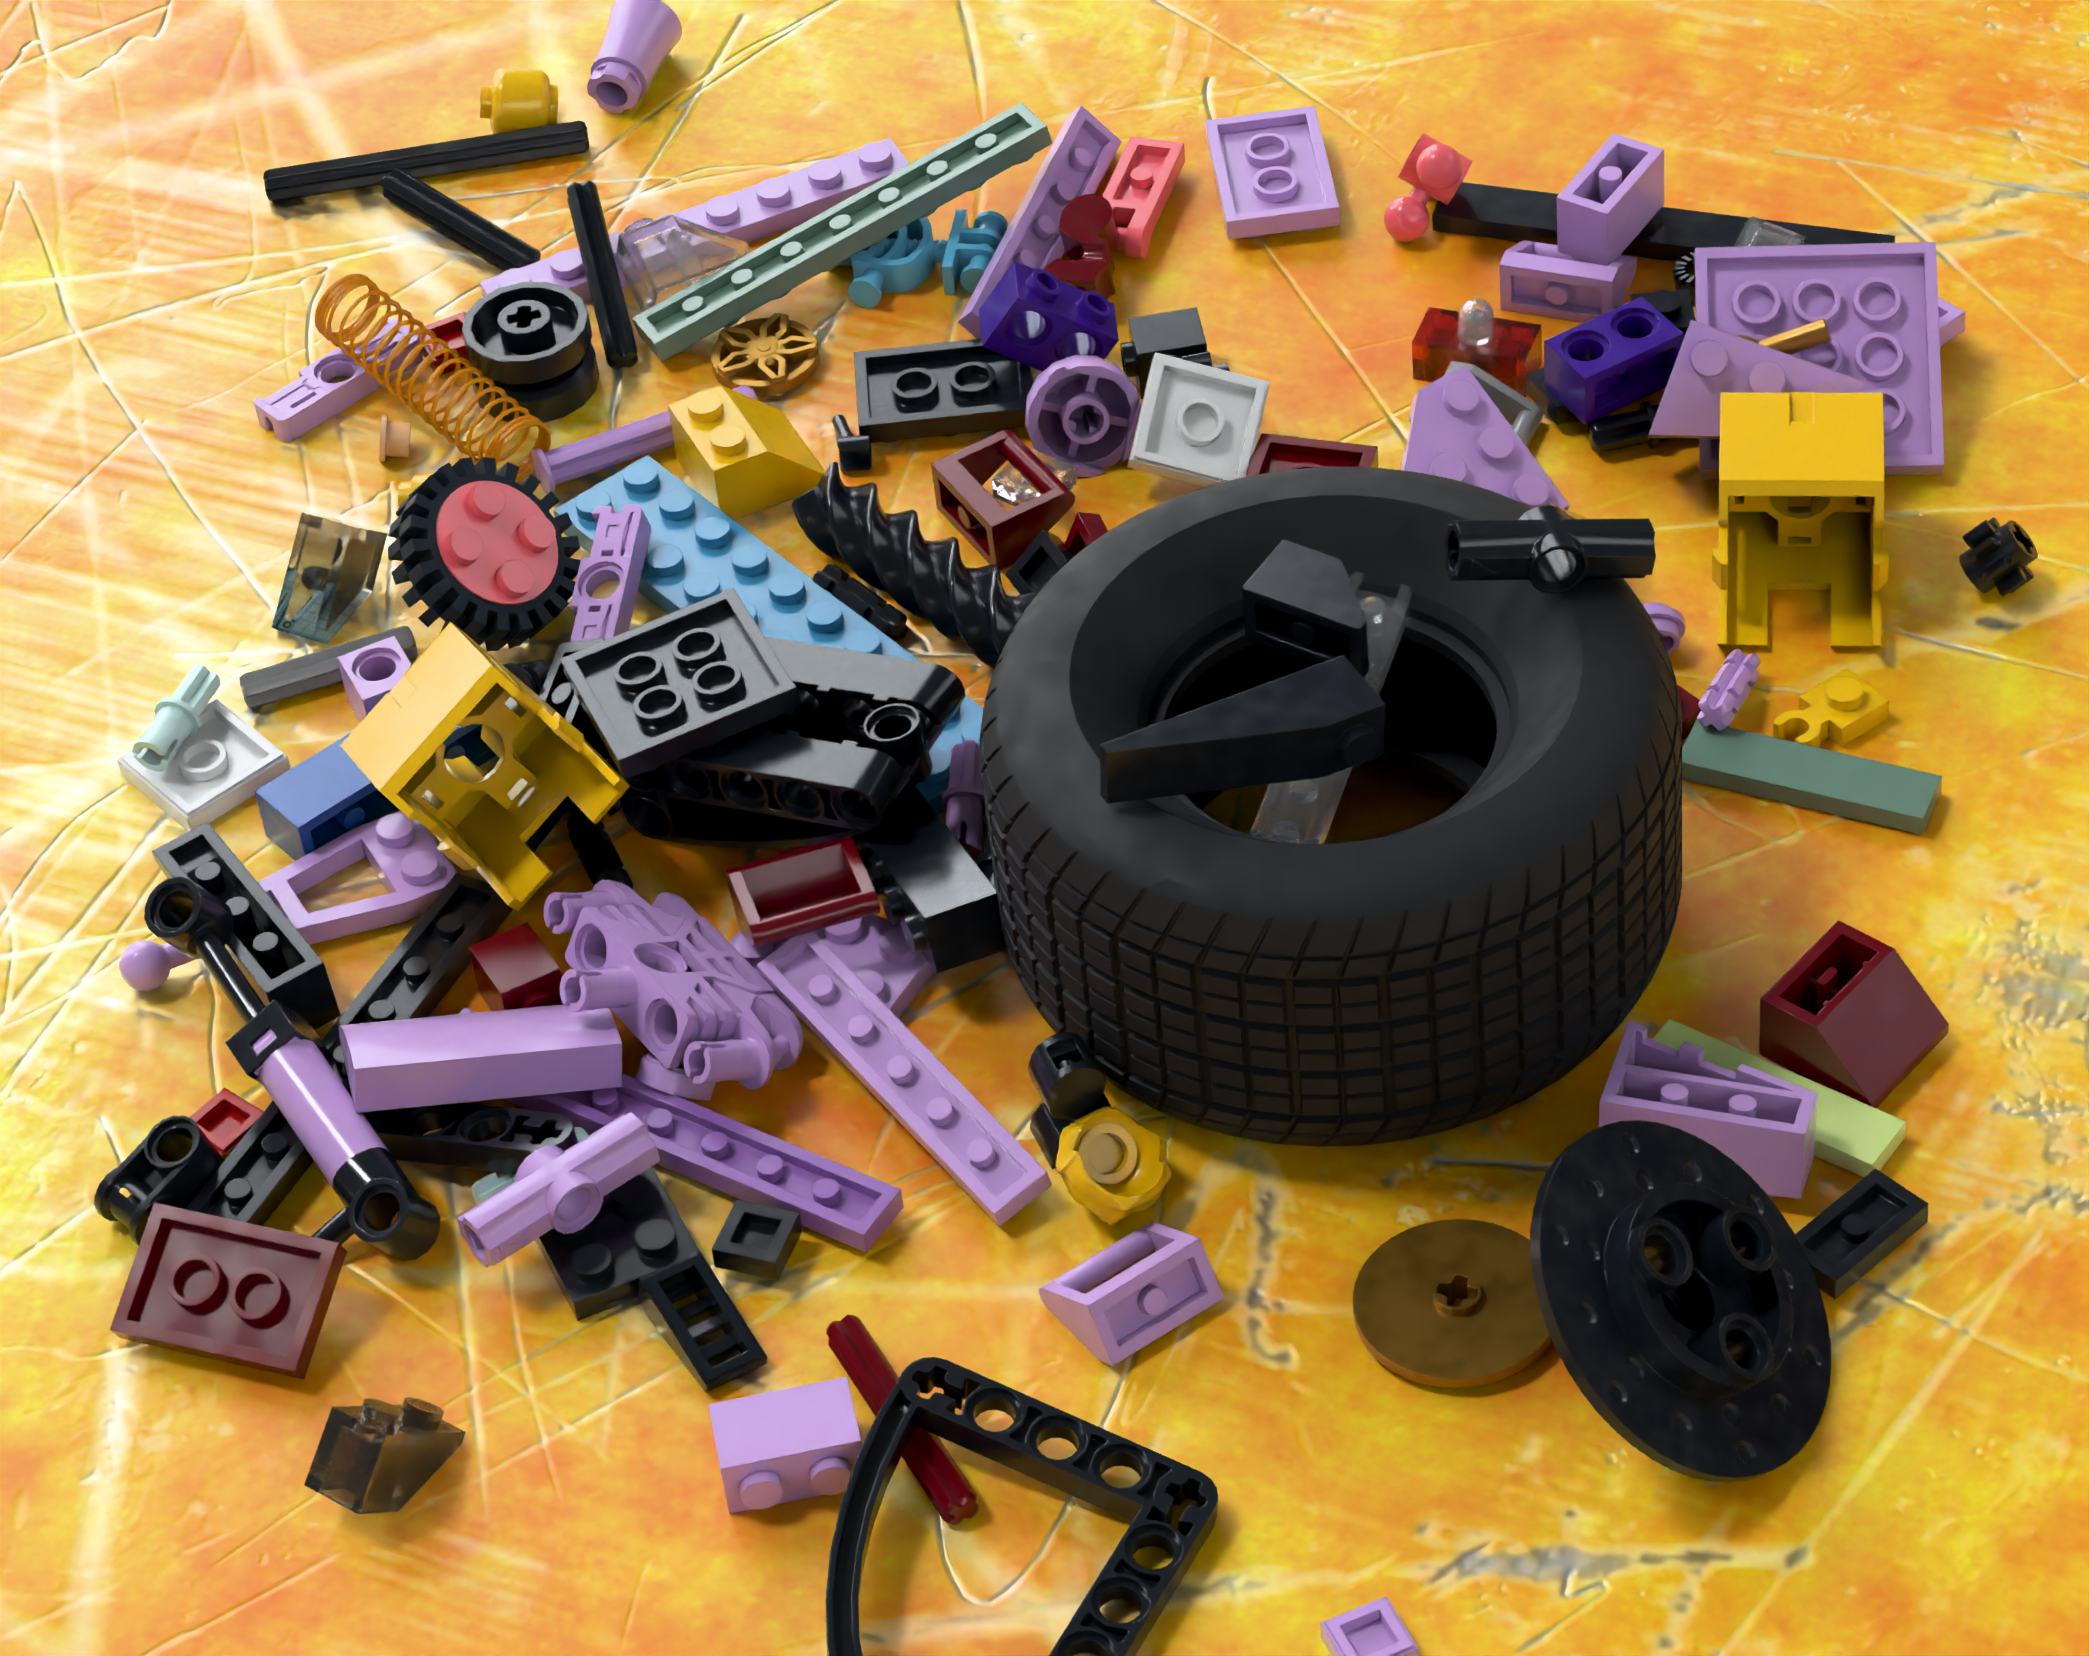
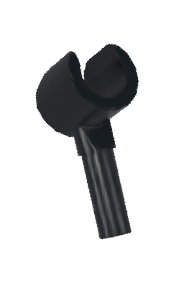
[832,415,872,471]

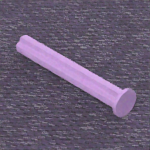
[532,385,758,494]

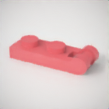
[1102,137,1185,259]

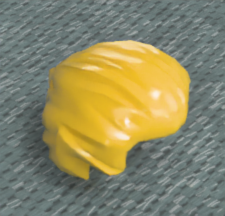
[1056,1106,1171,1225]

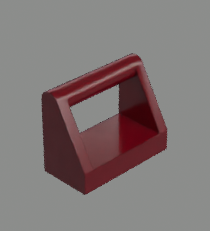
[931,429,1075,571]
[724,836,881,948]

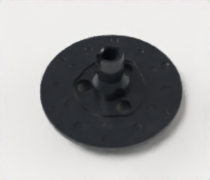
[1530,1120,1831,1483]

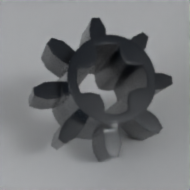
[1959,517,2038,596]

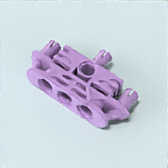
[544,880,803,1090]

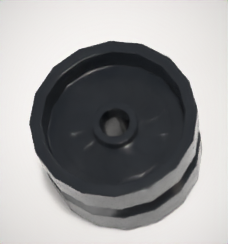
[462,282,599,423]

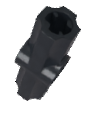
[1444,505,1656,594]

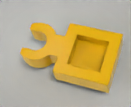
[1773,668,1889,748]

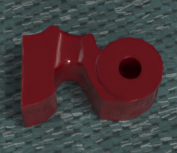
[1043,194,1119,299]

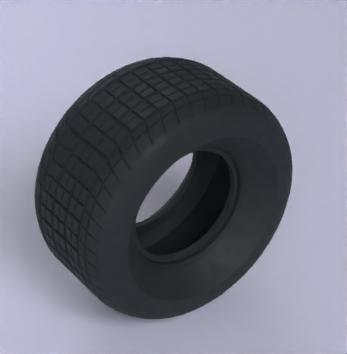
[979,467,1682,1147]

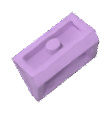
[1499,240,1637,323]
[1039,1221,1224,1366]

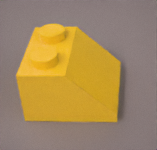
[668,385,825,520]

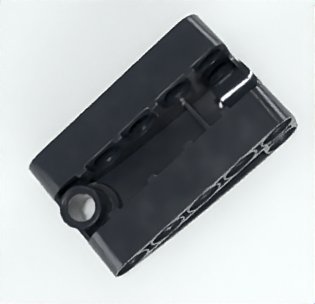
[608,636,965,849]

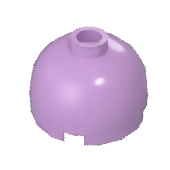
[1025,355,1142,477]

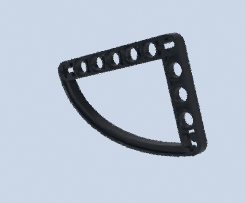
[825,1357,1218,1656]

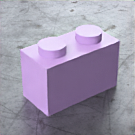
[1556,133,1664,266]
[708,1377,862,1514]

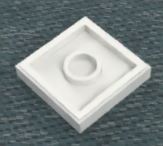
[1127,352,1270,487]
[117,698,291,832]

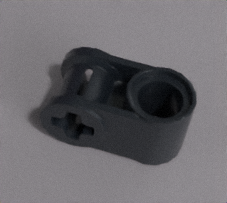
[94,1116,225,1245]

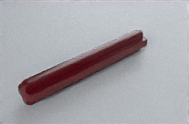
[826,1315,978,1525]

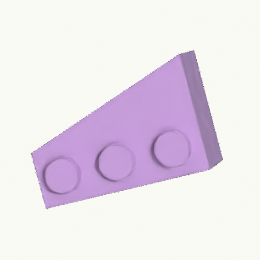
[1648,320,1865,440]
[1599,1020,1818,1200]

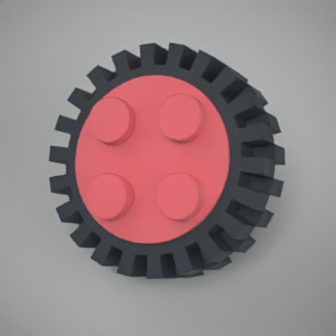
[388,457,581,651]

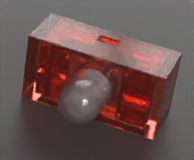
[1412,298,1542,397]

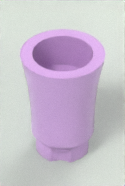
[587,0,682,114]

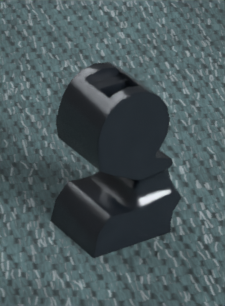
[1028,1032,1111,1169]

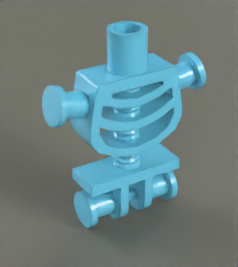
[839,209,1008,308]

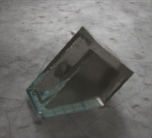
[272,512,388,644]

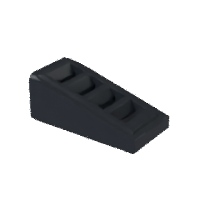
[638,1251,767,1392]

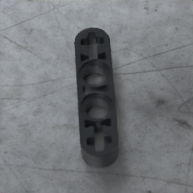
[362,1102,578,1174]

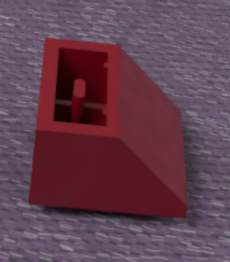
[1759,920,1949,1108]

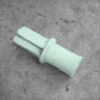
[132,664,220,771]

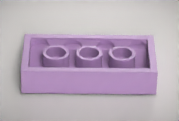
[339,1004,622,1113]

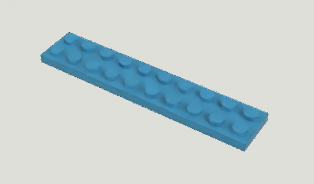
[554,455,983,815]

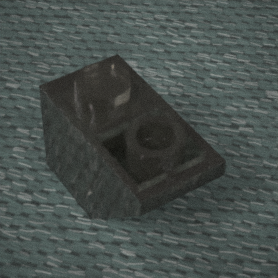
[304,1397,466,1514]

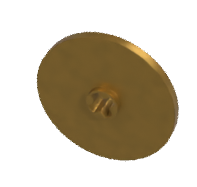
[1353,1219,1553,1388]

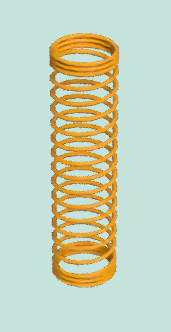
[315,273,551,483]

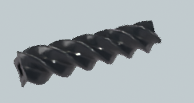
[792,462,1038,670]

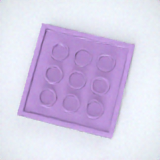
[1694,242,1944,479]

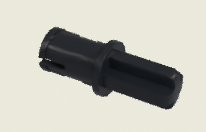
[1588,401,1671,453]

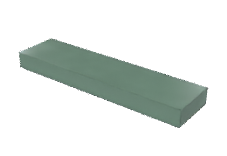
[1682,720,1942,835]

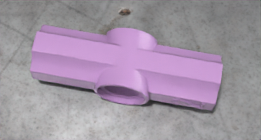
[457,1112,660,1268]

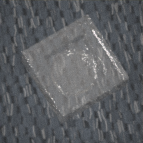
[991,446,1076,507]

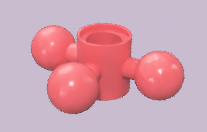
[1384,132,1473,242]

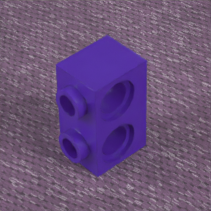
[979,261,1119,372]
[1544,296,1684,425]

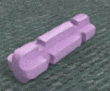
[1697,649,1761,731]

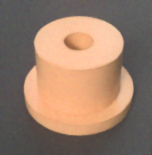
[379,415,411,462]

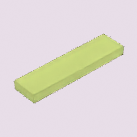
[1652,1019,1906,1178]

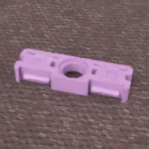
[254,318,423,443]
[570,505,651,642]

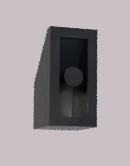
[1242,539,1369,678]

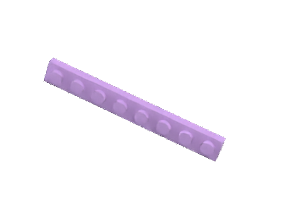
[480,138,910,302]

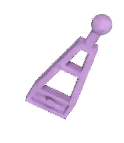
[119,811,457,991]

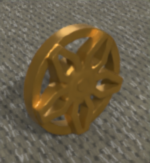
[711,313,820,397]

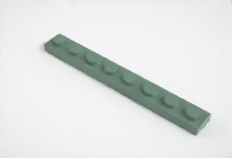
[632,102,1053,361]

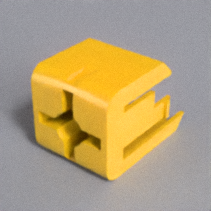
[1712,392,1889,647]
[340,622,630,911]

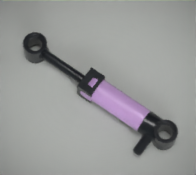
[144,876,440,1261]

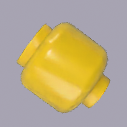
[480,68,558,134]

